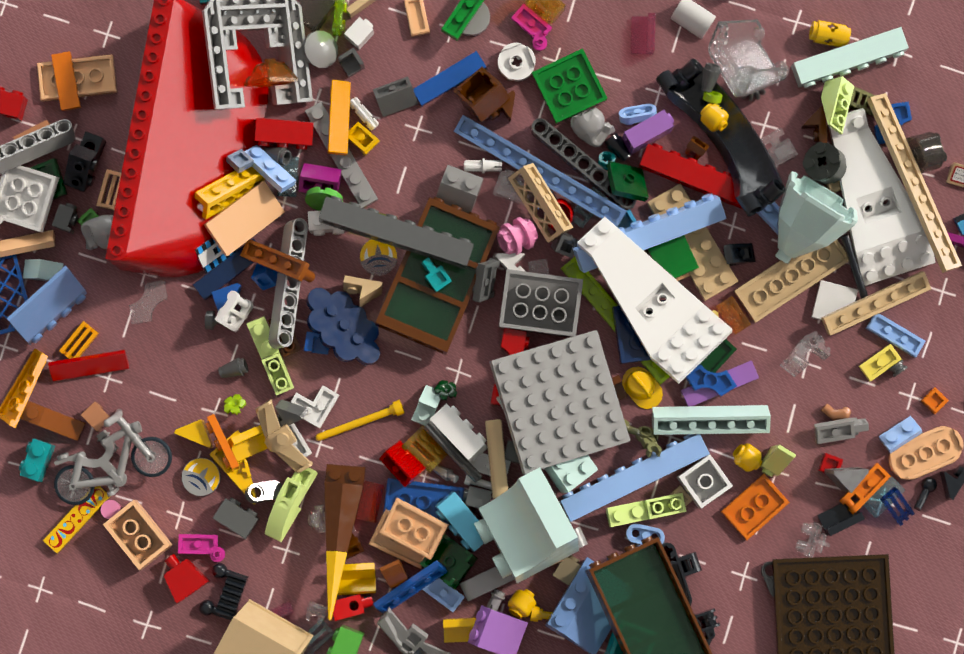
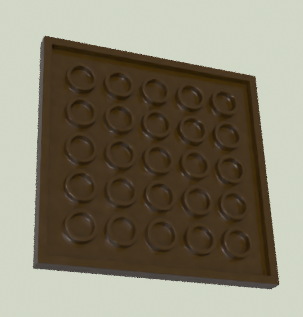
[772,554,895,654]

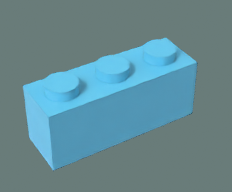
[435,491,484,551]

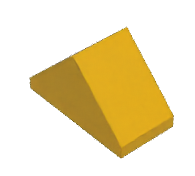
[174,419,213,449]

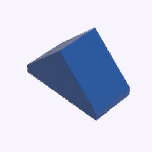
[211,283,242,311]

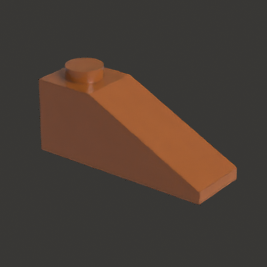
[20,401,86,441]
[380,559,408,588]

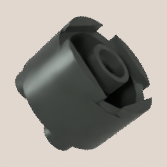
[802,142,847,184]

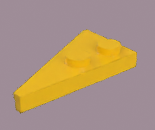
[209,430,257,505]

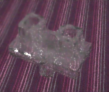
[795,522,830,558]

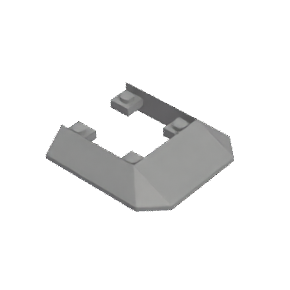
[202,0,313,110]

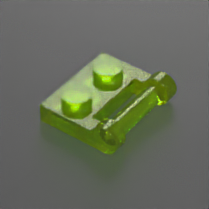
[332,0,348,37]

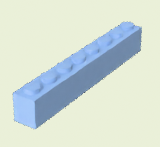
[572,194,726,273]
[560,434,710,522]

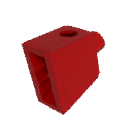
[164,554,210,603]
[327,594,374,621]

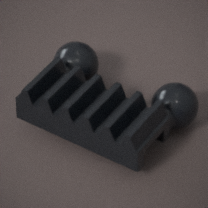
[199,563,249,621]

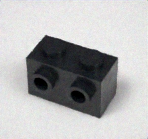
[63,144,99,192]

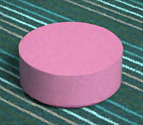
[101,500,121,519]

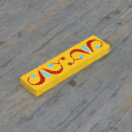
[43,486,111,554]

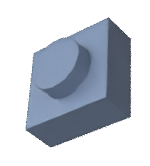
[226,149,254,173]

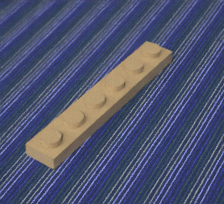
[821,271,931,336]

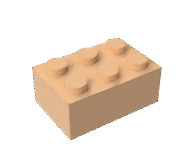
[103,500,173,570]

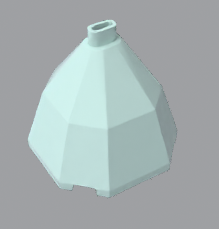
[775,171,858,264]

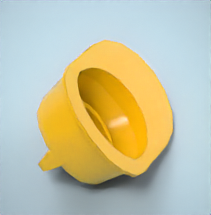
[622,367,663,409]

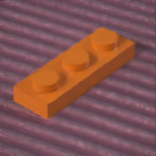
[205,414,239,472]

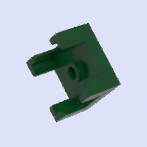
[420,534,478,589]

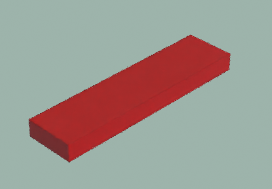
[48,350,129,381]

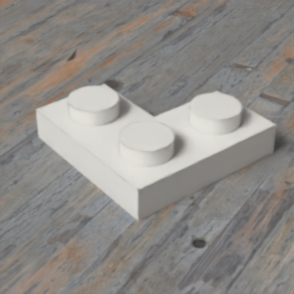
[291,386,340,428]

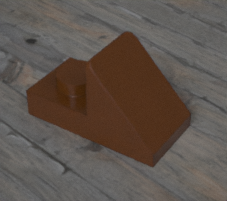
[485,90,515,123]
[801,106,827,143]

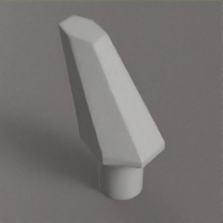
[429,463,459,483]

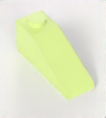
[760,445,796,477]

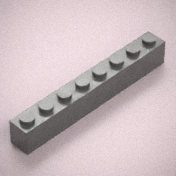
[319,196,474,270]

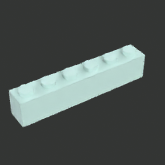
[791,27,909,89]
[652,405,771,435]

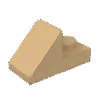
[343,276,383,307]

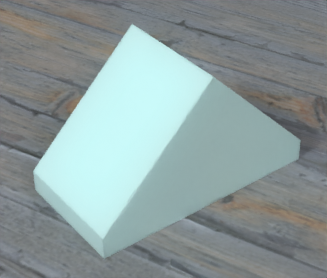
[23,259,64,281]

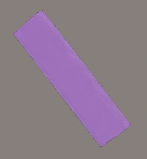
[681,360,759,406]

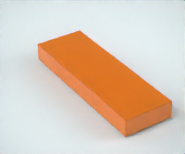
[51,51,81,111]

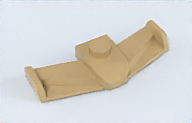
[255,399,313,473]

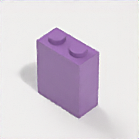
[622,110,674,155]
[468,605,528,654]

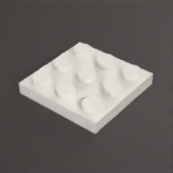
[0,165,59,232]

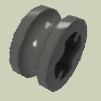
[888,360,908,377]

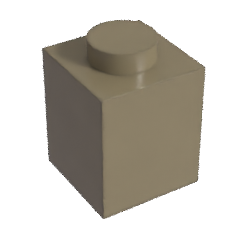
[552,555,581,585]

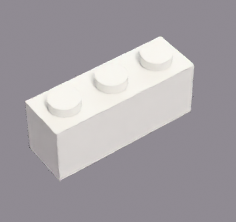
[430,403,488,463]

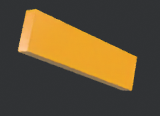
[327,80,351,156]

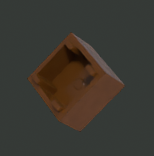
[453,67,510,122]

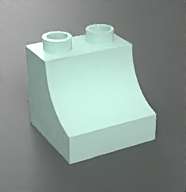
[474,467,579,583]

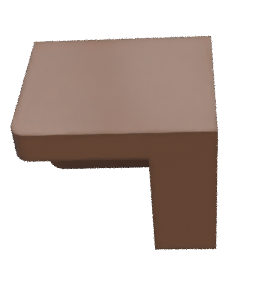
[81,402,110,432]

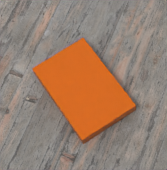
[720,474,790,541]

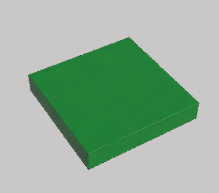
[648,235,699,279]

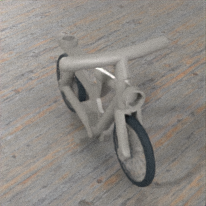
[54,409,172,505]

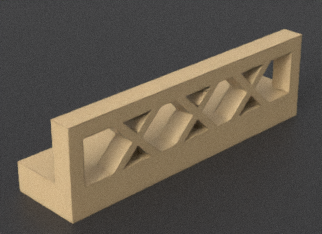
[508,163,573,243]

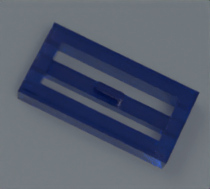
[880,486,915,526]

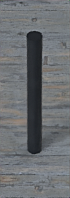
[841,235,868,299]

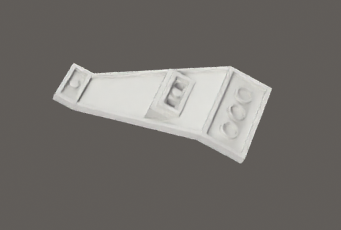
[577,217,732,384]

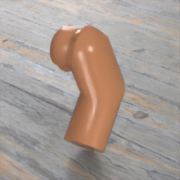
[821,403,851,421]

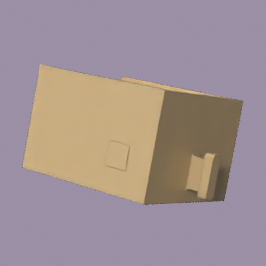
[214,599,314,654]

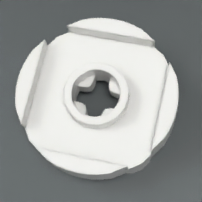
[498,43,536,81]

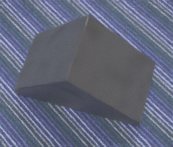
[825,467,869,493]

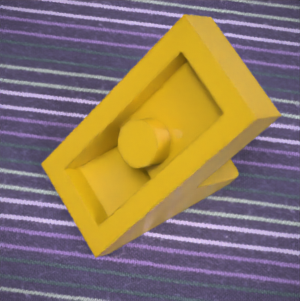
[348,122,380,156]

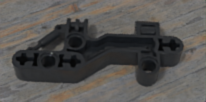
[645,542,720,654]

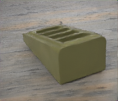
[849,87,875,117]

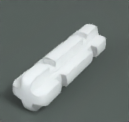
[350,97,379,131]

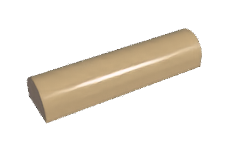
[485,419,508,499]

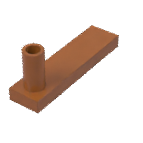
[240,239,315,283]

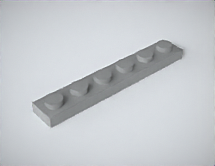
[305,102,378,209]

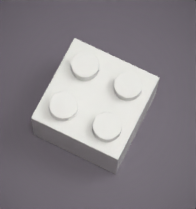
[677,454,733,509]

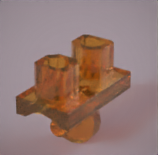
[716,296,751,335]

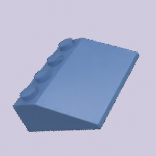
[7,265,87,345]
[545,557,634,654]

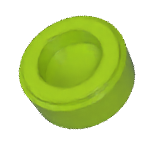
[703,91,722,103]

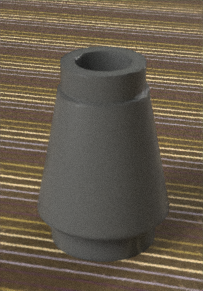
[701,63,721,92]
[263,147,291,166]
[218,357,249,378]

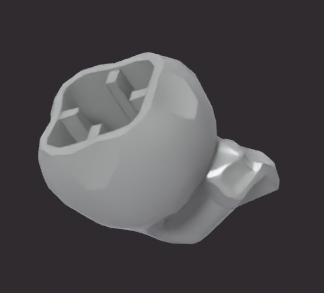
[571,108,615,147]
[81,215,113,250]

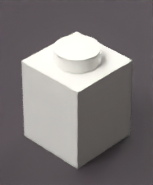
[344,17,374,50]

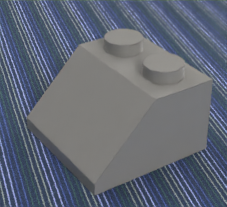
[436,165,483,213]

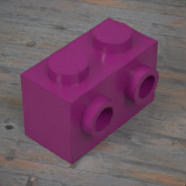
[299,163,342,193]

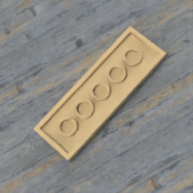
[647,183,738,301]
[734,239,849,323]

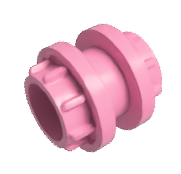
[497,217,538,255]

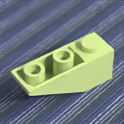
[821,76,854,135]

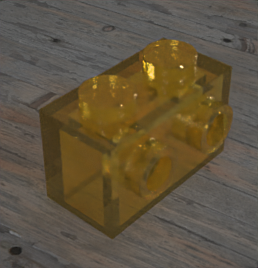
[524,0,566,24]

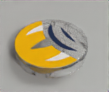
[359,239,398,276]

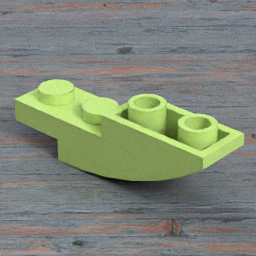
[247,316,294,395]
[265,468,318,542]
[605,493,686,527]

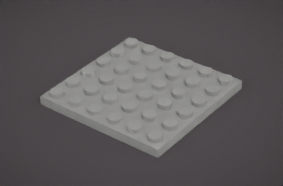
[489,330,630,475]

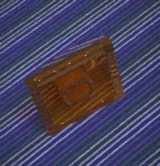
[244,58,298,87]

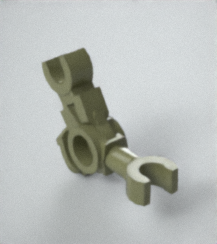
[624,419,662,457]

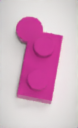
[511,3,552,51]
[178,534,225,562]

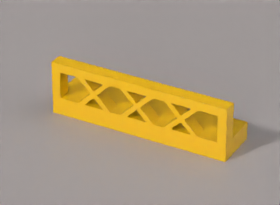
[195,167,265,219]

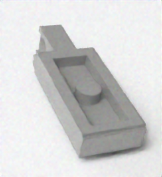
[814,418,869,444]

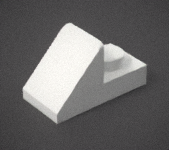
[495,253,526,272]

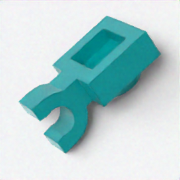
[421,257,452,293]

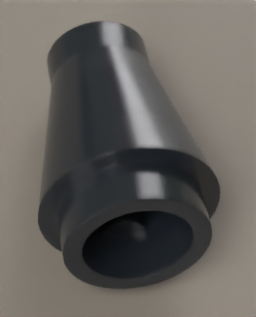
[604,133,631,162]

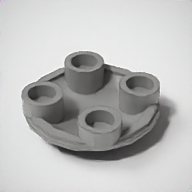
[304,31,338,68]

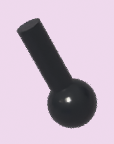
[914,477,937,511]

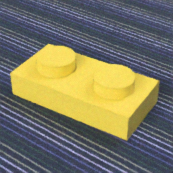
[858,344,902,382]

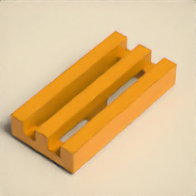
[59,321,99,359]

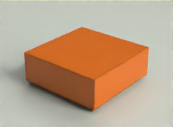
[921,387,949,414]

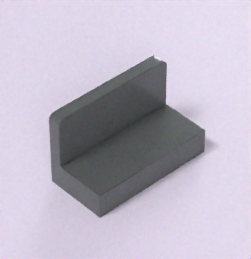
[372,76,418,117]

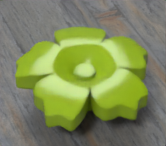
[224,394,246,415]

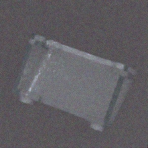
[708,19,789,97]

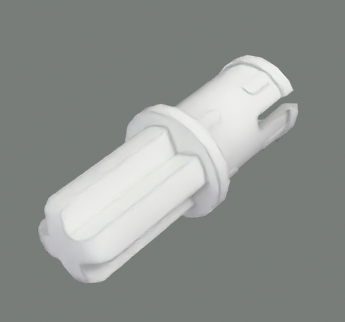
[464,158,502,173]

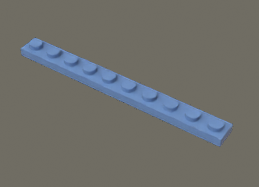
[454,115,627,227]

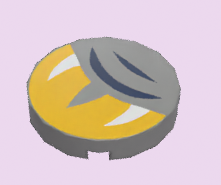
[182,458,221,496]

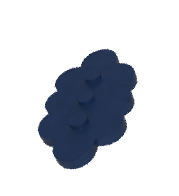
[306,288,380,366]

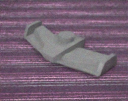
[377,607,451,654]

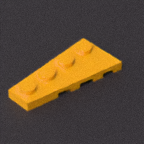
[0,348,48,428]

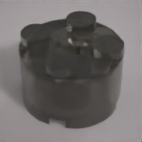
[906,132,947,174]

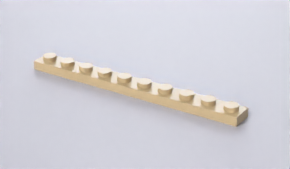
[867,93,962,273]

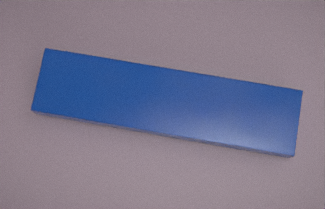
[413,51,486,107]
[373,560,447,613]

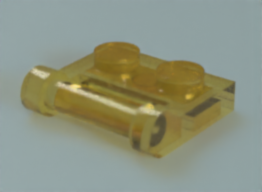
[402,425,448,473]

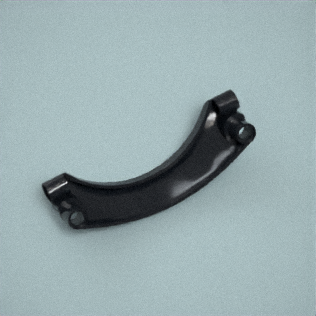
[656,58,786,217]

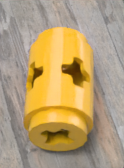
[809,20,851,47]

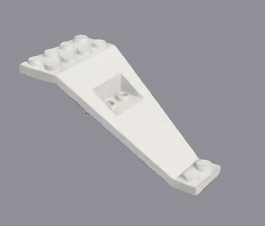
[827,108,936,286]

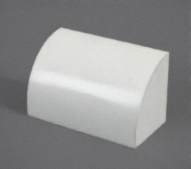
[670,0,716,39]

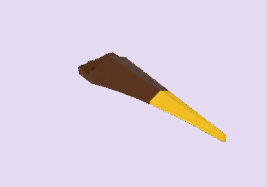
[324,464,366,620]

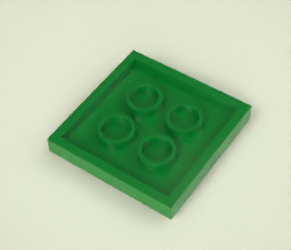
[532,48,608,124]

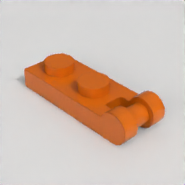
[839,463,891,514]

